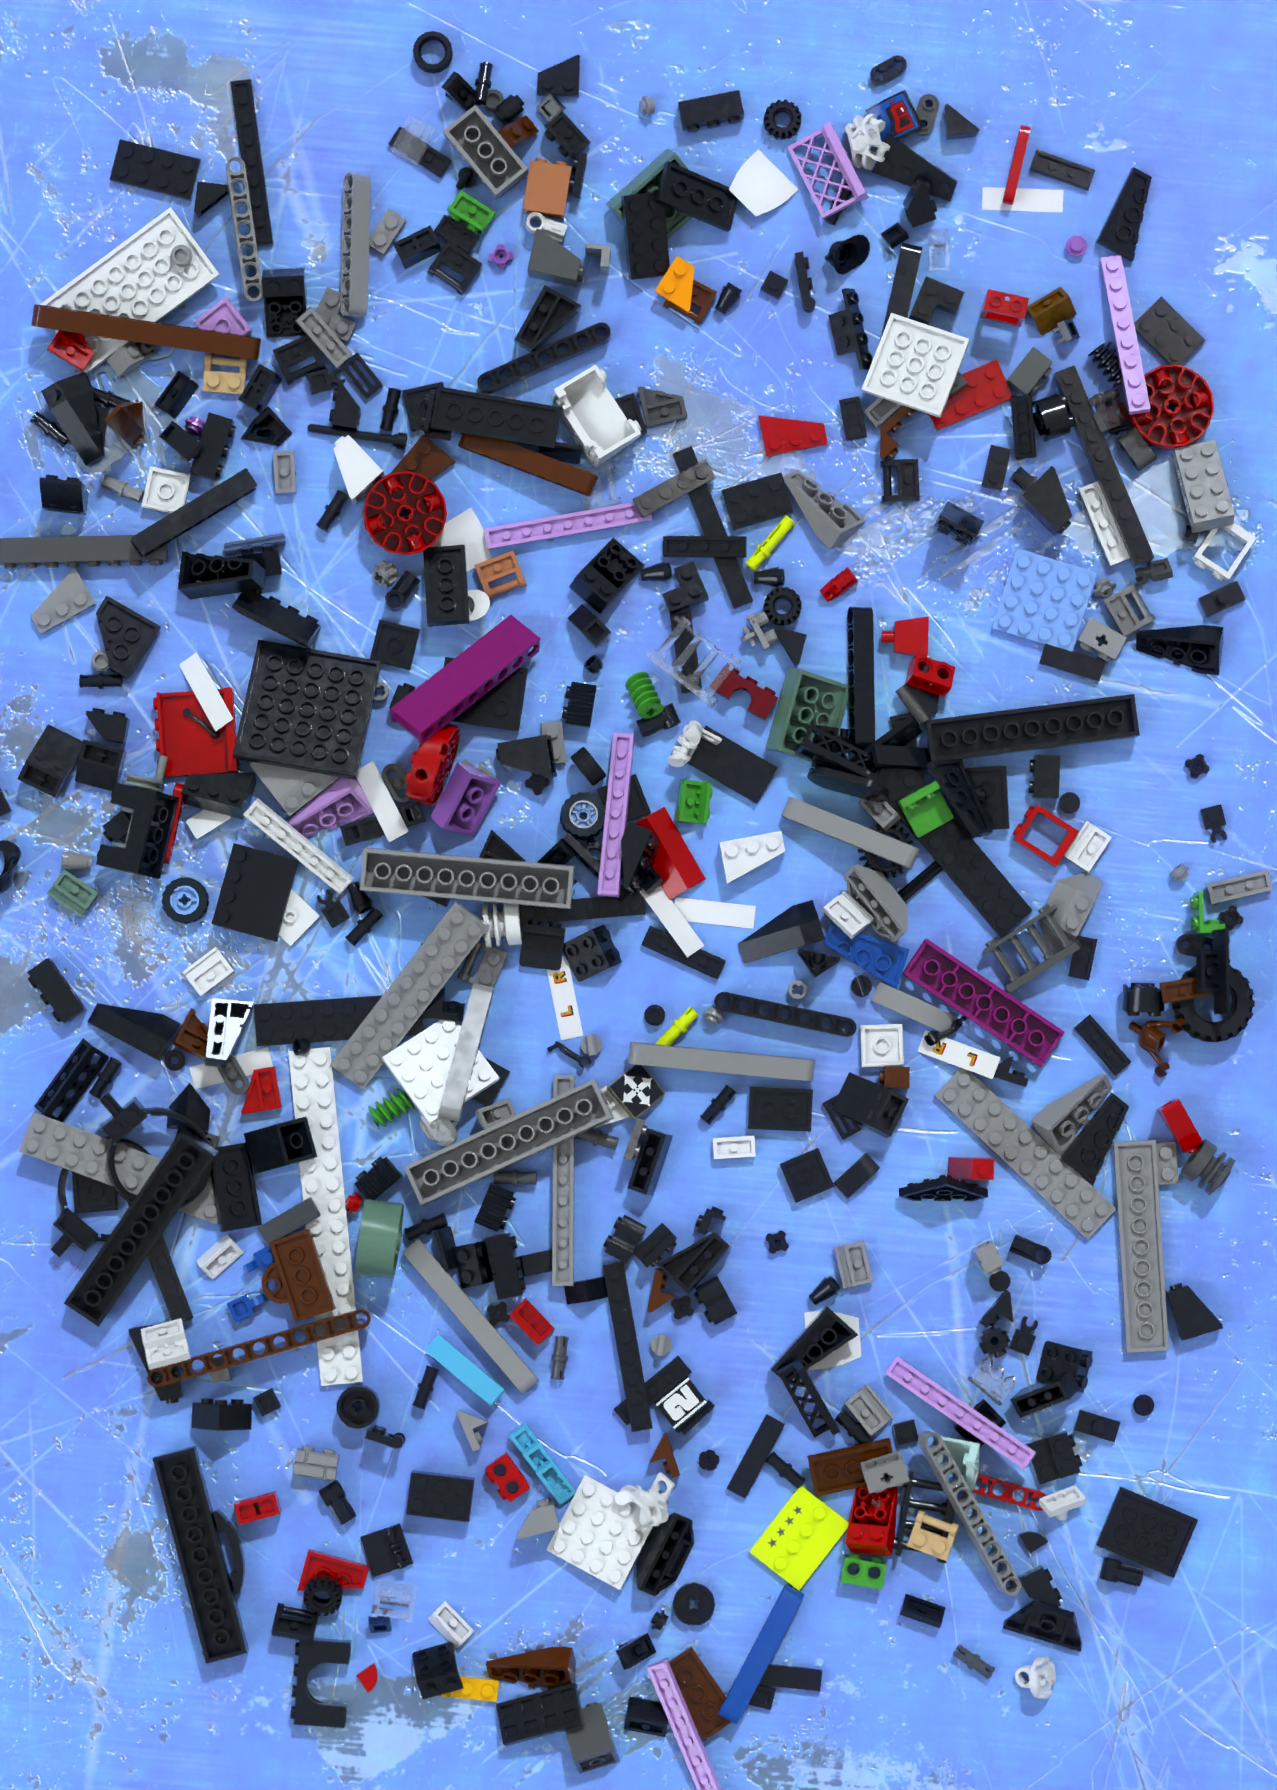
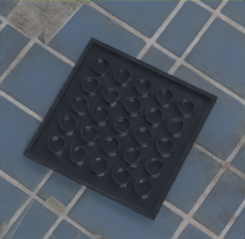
[232,640,382,780]

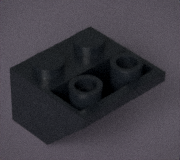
[75,739,127,791]

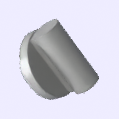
[581,1034,602,1056]
[651,1334,672,1356]

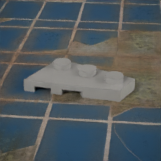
[31,567,96,635]

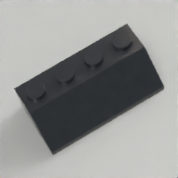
[232,590,321,649]

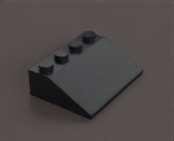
[212,843,299,942]

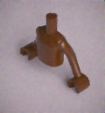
[1128,1018,1185,1078]

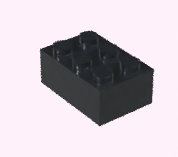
[406,1470,475,1522]

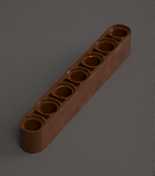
[458,434,598,497]

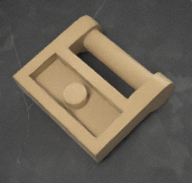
[202,354,247,395]
[907,1510,959,1561]

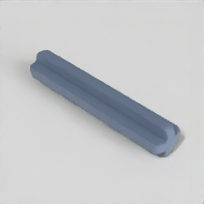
[224,533,286,555]

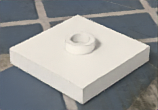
[141,466,192,514]
[279,888,320,946]
[860,1024,904,1067]

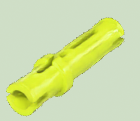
[745,515,795,571]
[655,1006,699,1045]

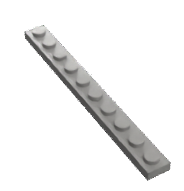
[552,1075,575,1286]

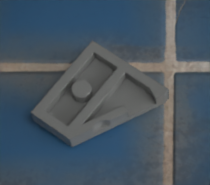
[638,387,688,427]

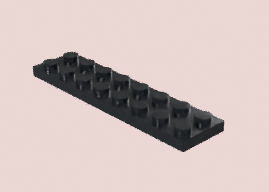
[254,995,424,1046]

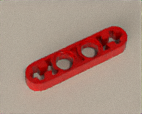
[1002,125,1031,205]
[164,783,184,864]
[971,1474,1047,1511]

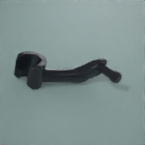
[924,1016,966,1046]
[547,1041,591,1068]

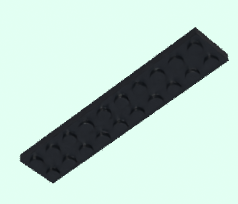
[872,767,1032,937]

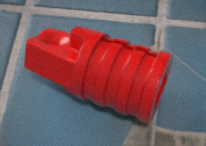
[819,567,858,602]

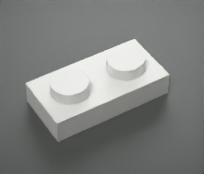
[712,1136,756,1159]

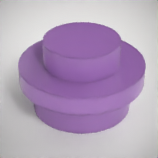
[1066,236,1087,257]

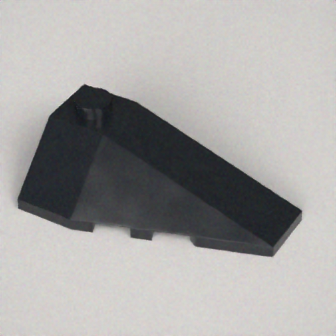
[1136,625,1224,675]
[738,900,825,964]
[87,1003,181,1061]

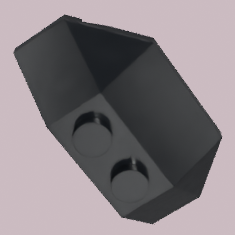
[636,1512,694,1596]

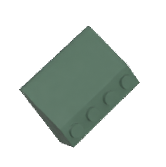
[606,149,691,239]
[766,668,848,762]

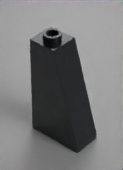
[128,1323,183,1404]

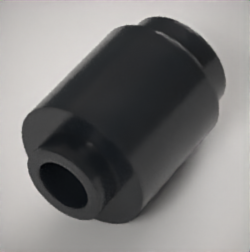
[493,94,525,125]

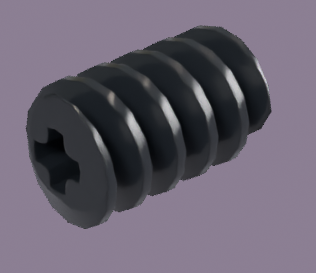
[1088,342,1123,388]

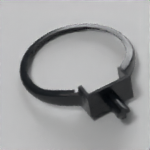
[100,1093,212,1209]
[50,1137,151,1257]

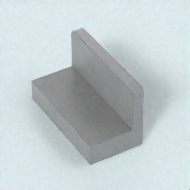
[585,244,611,274]

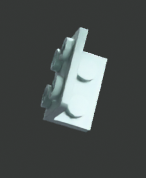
[937,1436,980,1490]

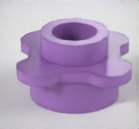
[489,244,514,269]
[184,416,205,436]

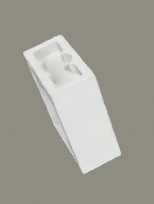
[1192,523,1257,582]

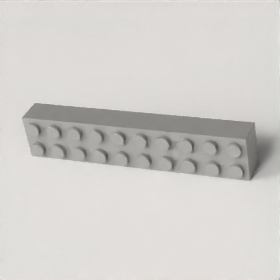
[360,847,575,909]
[404,1079,614,1206]

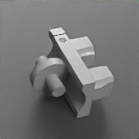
[741,612,778,651]

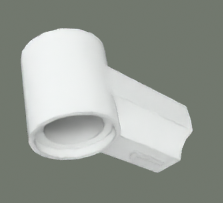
[526,212,568,243]

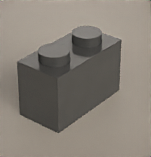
[1006,347,1053,395]

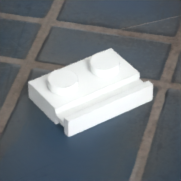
[1064,821,1112,872]
[822,890,874,939]
[182,947,234,996]

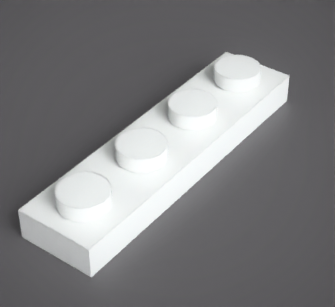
[1078,481,1130,566]

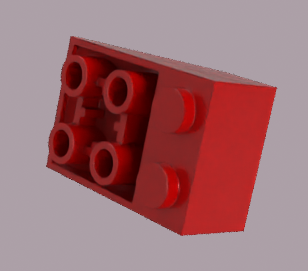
[845,1486,898,1556]

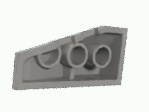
[783,470,866,549]
[1031,1073,1112,1156]

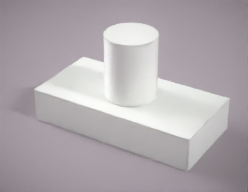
[1039,1485,1086,1520]

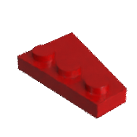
[758,415,828,457]
[297,1549,370,1591]

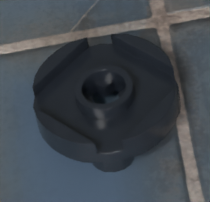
[673,1582,715,1625]

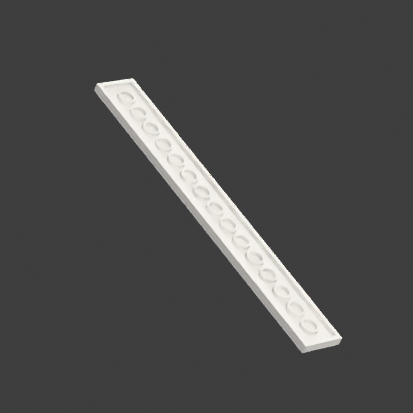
[288,1047,363,1386]

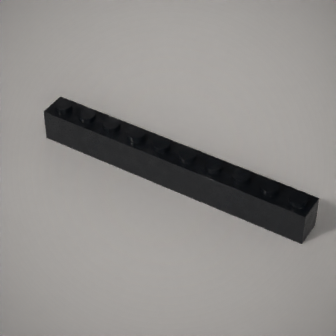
[1053,365,1155,568]

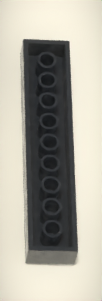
[924,694,1140,762]
[64,1128,218,1327]
[152,1445,249,1664]

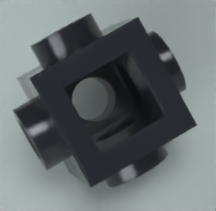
[979,1327,1011,1359]

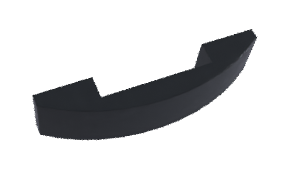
[340,802,426,846]
[213,1509,245,1594]

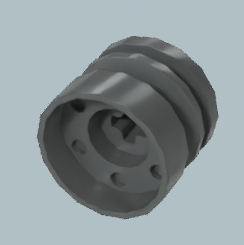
[1180,1139,1235,1195]

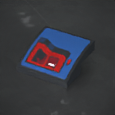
[865,90,923,142]

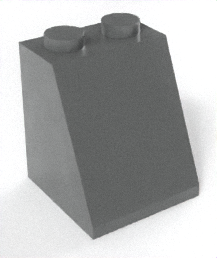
[527,229,585,287]
[565,1702,620,1774]

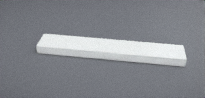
[243,798,354,895]

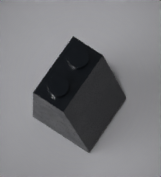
[1019,466,1072,535]
[244,1116,317,1174]

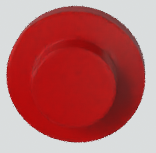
[345,1192,362,1213]

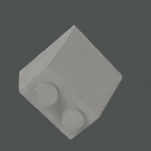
[517,1498,560,1539]

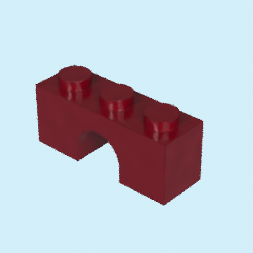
[711,666,778,721]

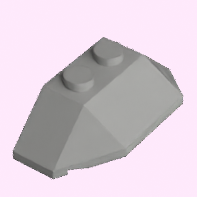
[844,864,908,942]
[1039,872,1103,952]

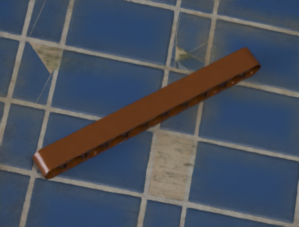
[31,304,261,360]
[147,1309,371,1387]

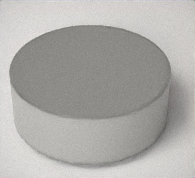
[171,245,193,267]

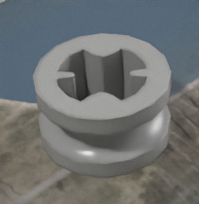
[374,682,389,701]
[788,981,807,999]

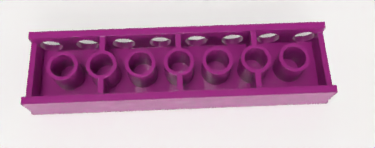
[391,615,541,745]
[902,939,1065,1067]

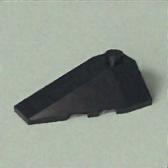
[41,372,104,466]

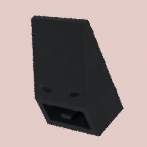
[262,268,307,338]
[39,475,89,515]
[935,501,984,546]
[569,538,644,614]
[17,724,83,799]
[621,822,660,895]
[831,1072,909,1138]

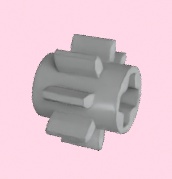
[373,560,398,588]

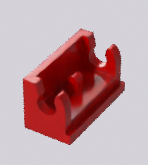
[509,1298,555,1346]

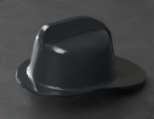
[825,234,870,275]

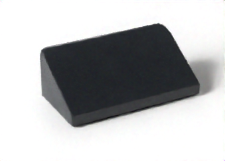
[154,371,199,419]
[538,442,581,464]
[434,1226,457,1271]

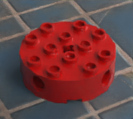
[1129,364,1214,450]
[362,471,447,555]
[405,720,460,806]

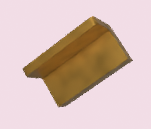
[1026,287,1076,335]

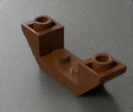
[880,406,931,460]

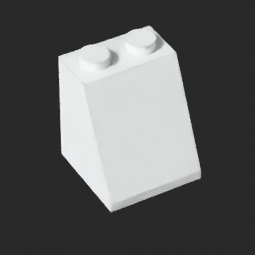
[333,435,385,505]

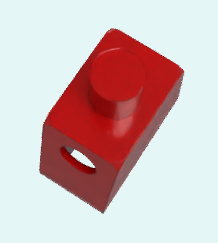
[881,617,929,657]

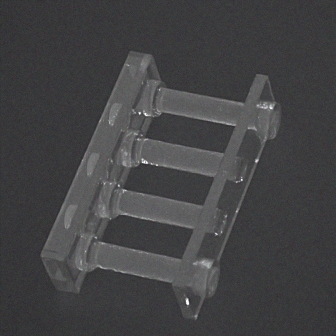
[645,616,743,707]

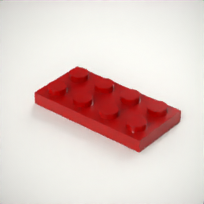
[930,359,1012,431]

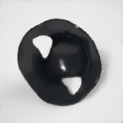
[0,840,21,894]

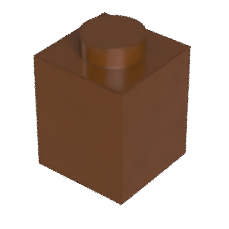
[879,1067,910,1088]

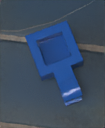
[243,1245,275,1274]
[227,1294,267,1322]

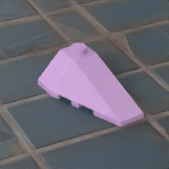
[287,777,374,838]

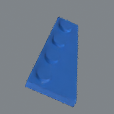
[823,924,910,989]

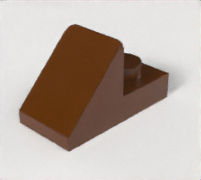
[647,1269,676,1312]
[649,1433,680,1478]

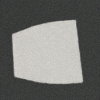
[729,150,798,216]
[430,508,491,572]
[804,1311,861,1370]

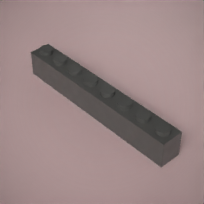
[0,535,168,569]

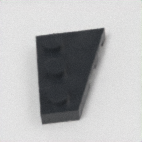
[965,766,1010,830]

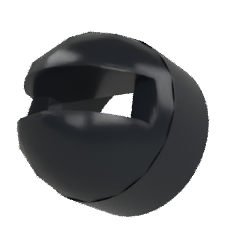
[584,655,603,674]
[292,1039,311,1056]

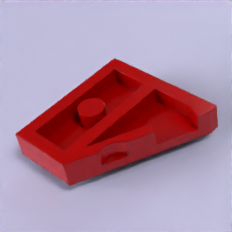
[47,330,94,372]
[241,1066,282,1115]

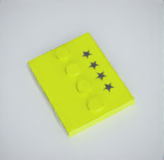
[749,1485,849,1591]

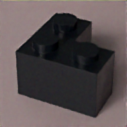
[909,276,964,325]
[192,1398,252,1431]

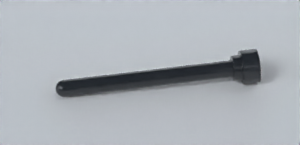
[307,424,407,450]

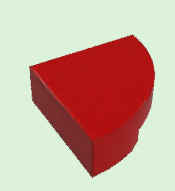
[356,1663,378,1693]

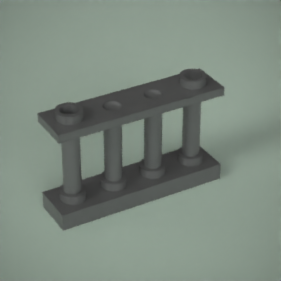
[983,904,1082,993]

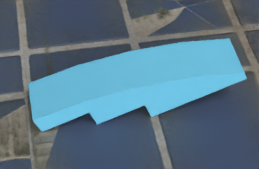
[425,1334,505,1406]
[508,1422,576,1505]

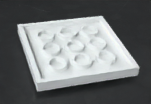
[862,313,970,418]
[382,1019,499,1126]
[546,1475,654,1590]

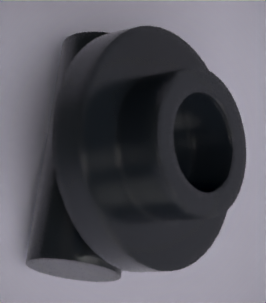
[456,167,477,190]
[851,975,872,997]

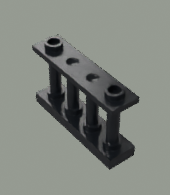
[893,1470,955,1564]

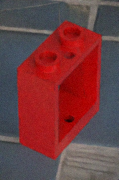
[980,289,1029,327]
[1012,804,1079,867]

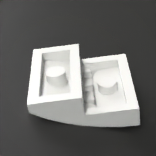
[141,1318,191,1370]

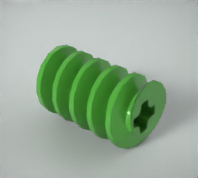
[625,672,664,719]
[368,1088,416,1130]

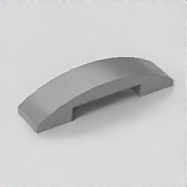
[870,982,955,1033]

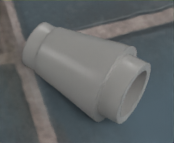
[61,850,92,870]

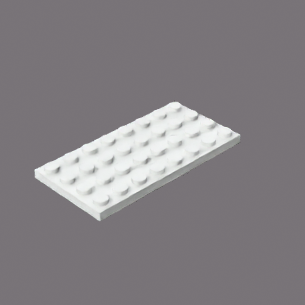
[40,207,220,374]

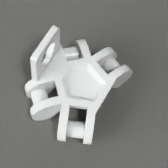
[845,113,890,170]
[667,720,722,768]
[615,1473,675,1527]

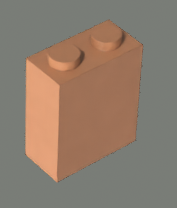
[523,158,572,219]

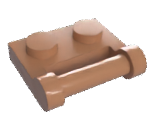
[474,551,527,600]

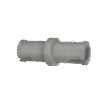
[101,474,144,503]

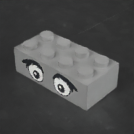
[443,105,529,200]
[1173,440,1235,533]

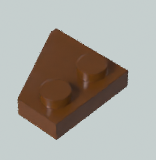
[173,1008,209,1061]

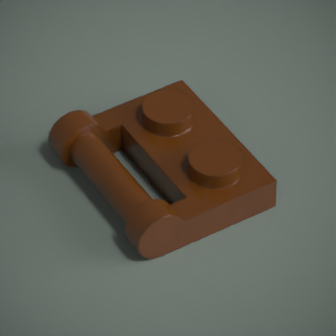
[663,279,717,326]

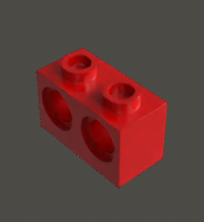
[905,654,955,697]
[485,1452,531,1502]
[233,1491,282,1525]

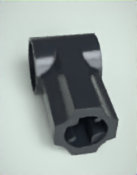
[385,570,421,611]
[636,703,681,738]
[1009,1234,1051,1265]
[319,1480,357,1525]
[1099,1557,1144,1587]

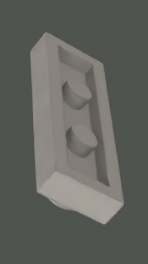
[295,307,352,368]
[1206,870,1273,904]

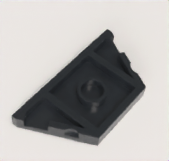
[1003,1600,1082,1652]

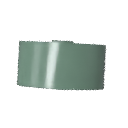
[355,1199,404,1279]

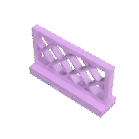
[787,121,869,220]

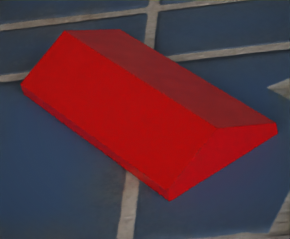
[635,807,706,900]

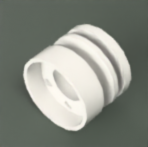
[480,903,522,948]

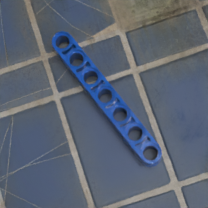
[718,1584,805,1724]

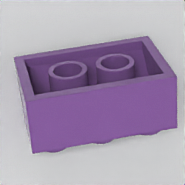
[430,762,501,837]

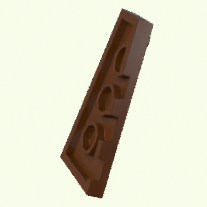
[391,434,455,480]

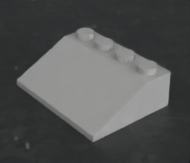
[249,762,339,816]

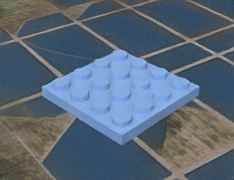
[992,548,1097,651]

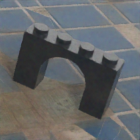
[290,1638,352,1728]

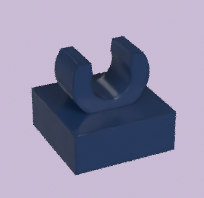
[368,1608,392,1633]

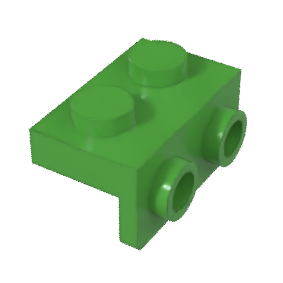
[447,190,496,234]
[675,779,713,824]

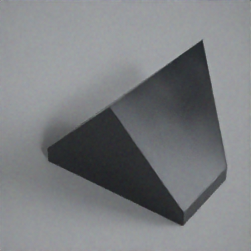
[241,406,292,447]
[797,949,840,978]
[167,1083,211,1131]

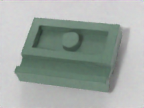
[47,869,99,918]

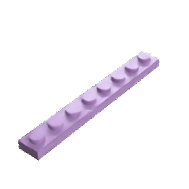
[1100,255,1151,415]
[484,502,652,550]
[597,733,635,897]
[885,1356,1036,1470]
[647,1659,722,1790]

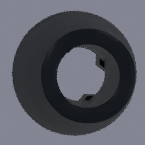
[715,282,742,314]
[640,561,672,582]
[754,567,785,587]
[347,882,373,914]
[808,1276,841,1305]

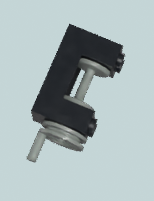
[96,755,179,879]

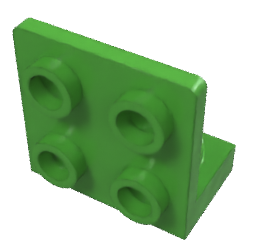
[897,781,954,838]
[1190,891,1225,935]

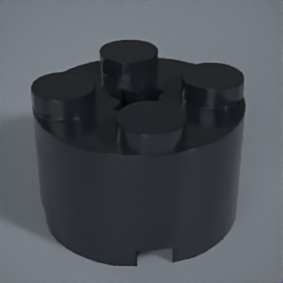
[1032,394,1074,442]
[1122,983,1165,1016]
[336,1384,380,1429]

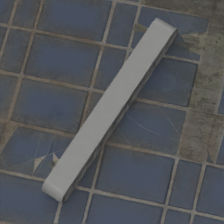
[628,1042,815,1081]
[402,1238,539,1394]
[918,1431,1021,1596]

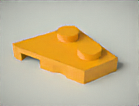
[655,256,695,313]

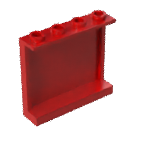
[153,687,239,777]

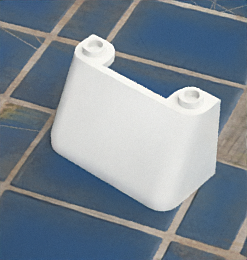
[551,365,642,468]

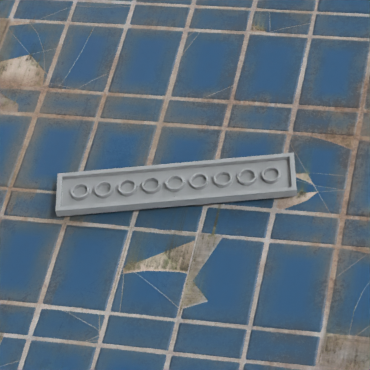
[330,901,489,1089]
[934,1067,1116,1239]
[19,1112,218,1225]
[1113,1140,1169,1353]

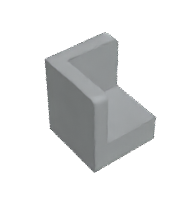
[209,1356,232,1383]

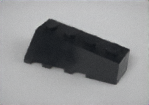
[178,551,265,599]
[770,1306,858,1380]

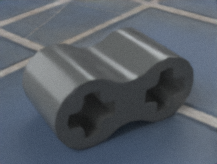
[1116,427,1157,471]

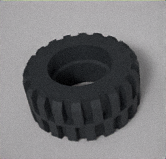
[1172,965,1255,1042]

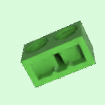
[840,1552,887,1590]

